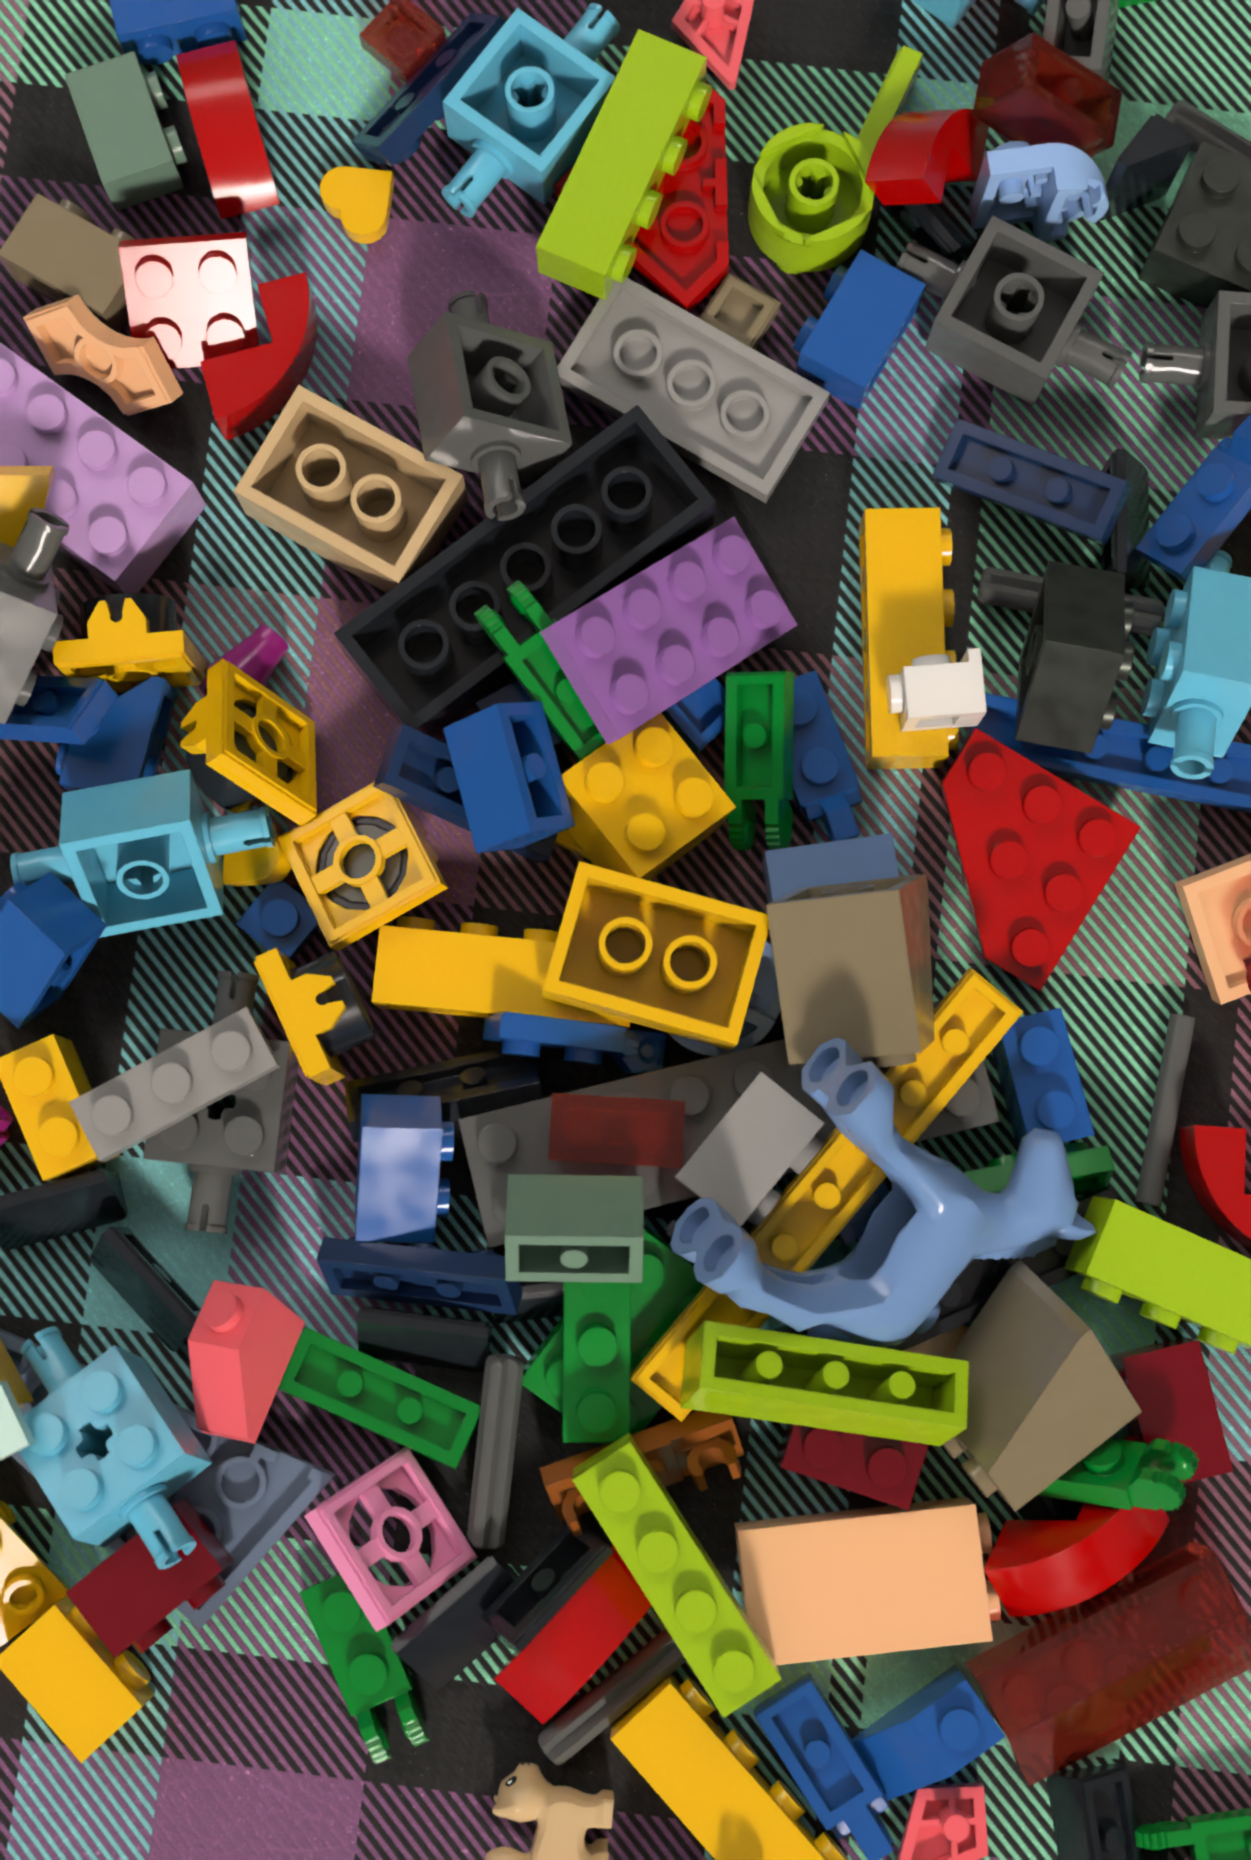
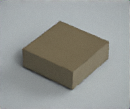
[699,272,781,350]

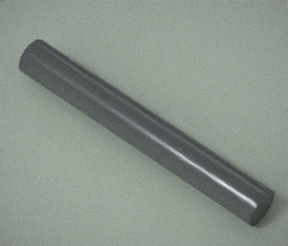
[1135,1014,1195,1207]

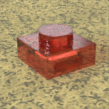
[359,0,446,83]

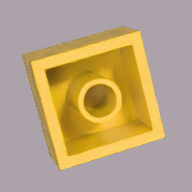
[561,713,736,881]

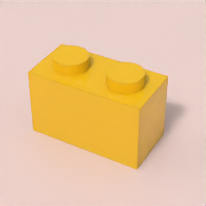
[0,1034,120,1182]
[0,1596,156,1763]

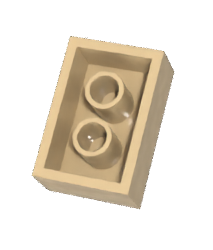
[234,384,468,593]

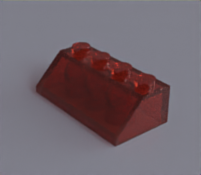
[965,1541,1251,1787]

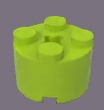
[748,122,875,275]

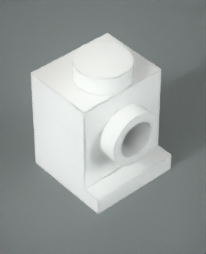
[886,648,987,732]

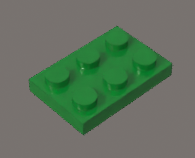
[522,1226,704,1444]

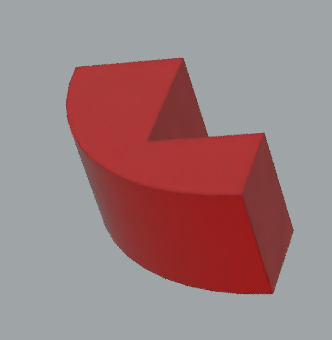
[176,40,280,219]
[865,108,989,205]
[200,272,318,440]
[1179,1125,1251,1250]
[983,1503,1170,1617]
[494,1544,652,1724]

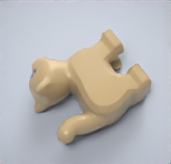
[485,1762,614,1860]

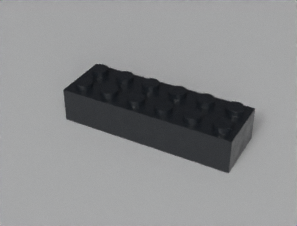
[334,405,716,737]

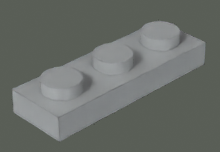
[69,1007,281,1162]

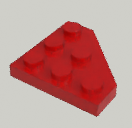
[554,82,729,313]
[940,728,1141,991]

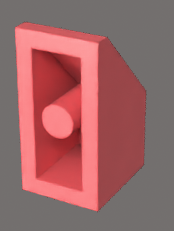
[187,1280,305,1444]

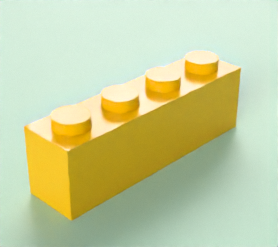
[858,507,959,769]
[371,916,631,1029]
[610,1674,849,1860]

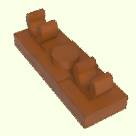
[539,1410,745,1537]

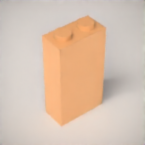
[734,1497,1001,1665]

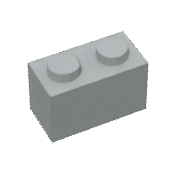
[674,1071,824,1227]

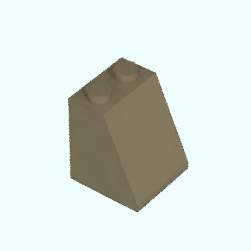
[766,873,935,1067]
[942,1260,1142,1512]

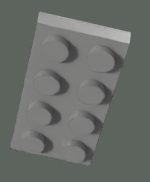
[557,278,830,503]

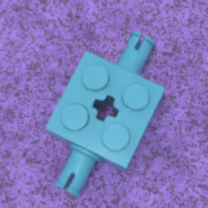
[441,3,621,218]
[1141,549,1251,780]
[10,769,276,938]
[19,1326,212,1570]

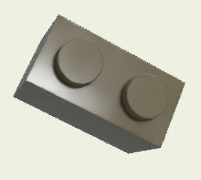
[0,193,136,333]

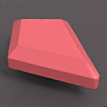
[671,0,754,90]
[897,1782,988,1860]

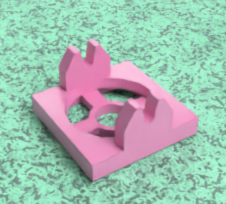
[304,1447,478,1632]

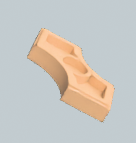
[23,294,183,416]

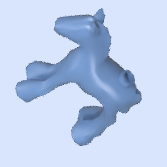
[670,1037,1097,1348]

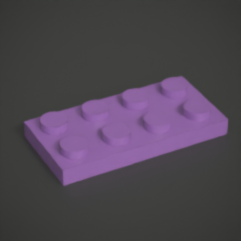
[540,517,797,745]

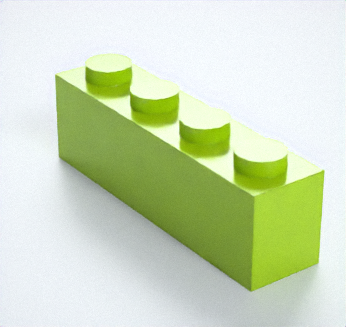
[536,29,712,301]
[1064,1196,1251,1355]
[680,1320,969,1446]
[572,1432,782,1718]

